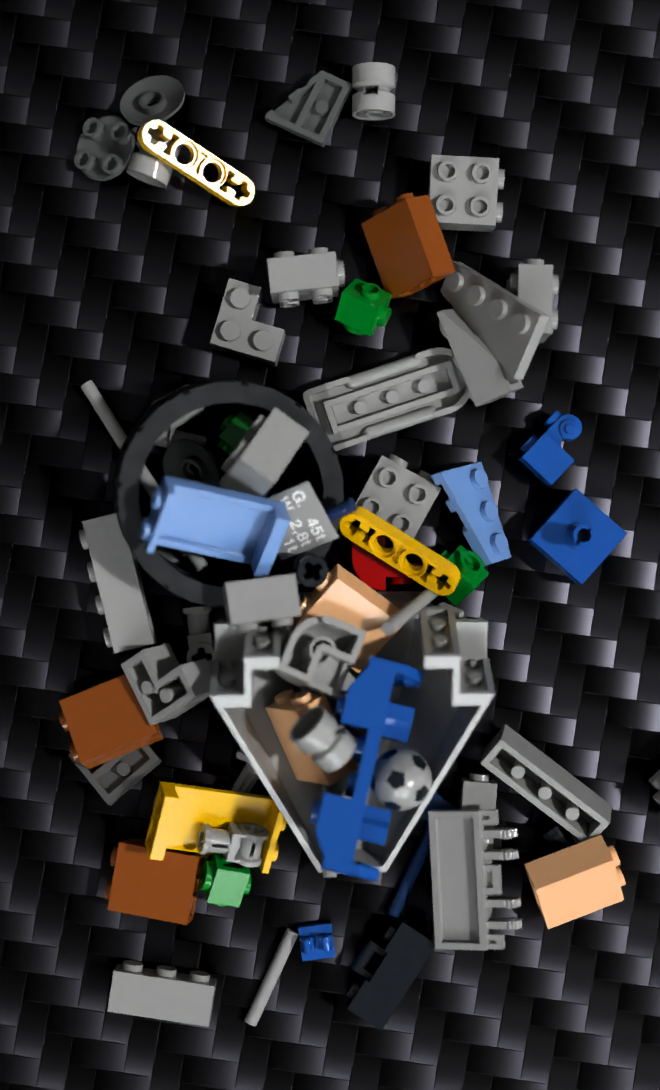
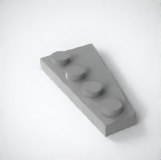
[440,260,550,380]

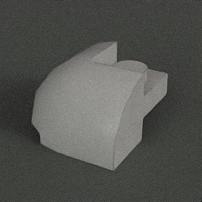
[276,615,367,699]

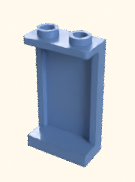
[140,475,291,578]

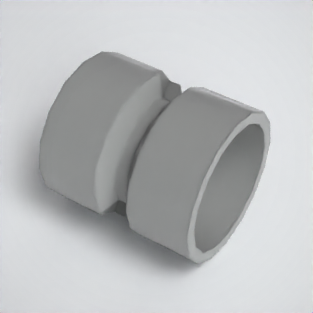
[352,62,395,121]
[126,128,182,188]
[290,706,357,773]

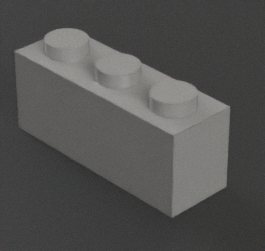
[107,960,217,1027]

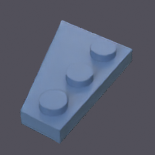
[431,462,512,566]

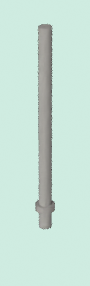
[81,380,208,572]

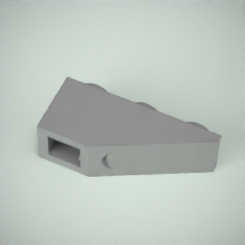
[437,308,524,407]

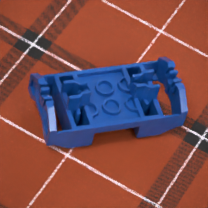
[310,656,424,881]

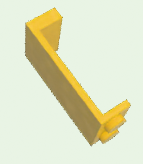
[145,781,287,874]

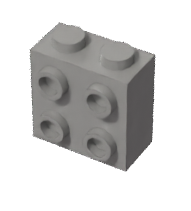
[428,155,505,232]
[267,247,345,308]
[505,259,559,343]
[355,454,441,539]

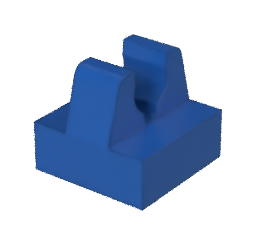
[298,921,336,961]

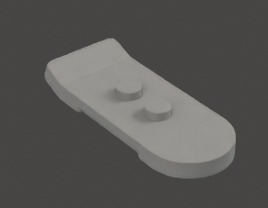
[303,347,469,451]

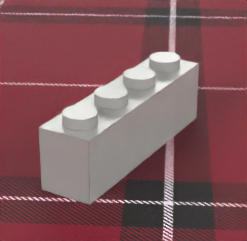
[79,513,157,653]
[480,724,612,842]

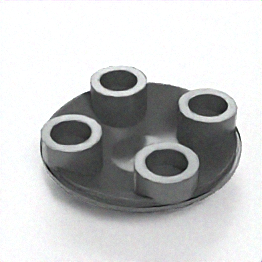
[74,116,135,181]

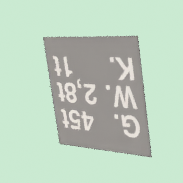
[268,481,339,561]

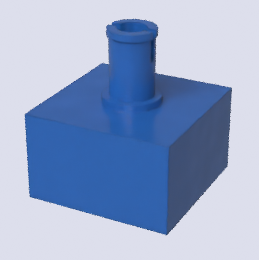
[527,488,627,585]

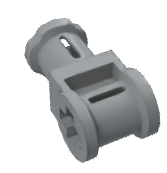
[182,606,215,669]
[197,822,269,867]

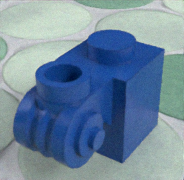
[519,410,582,487]

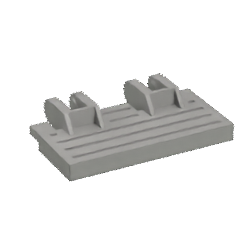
[428,809,522,951]

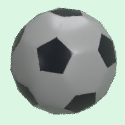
[371,748,432,811]

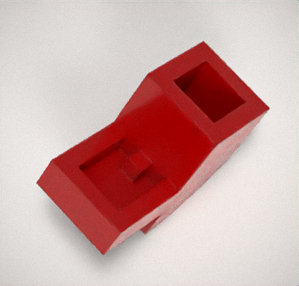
[351,536,420,591]

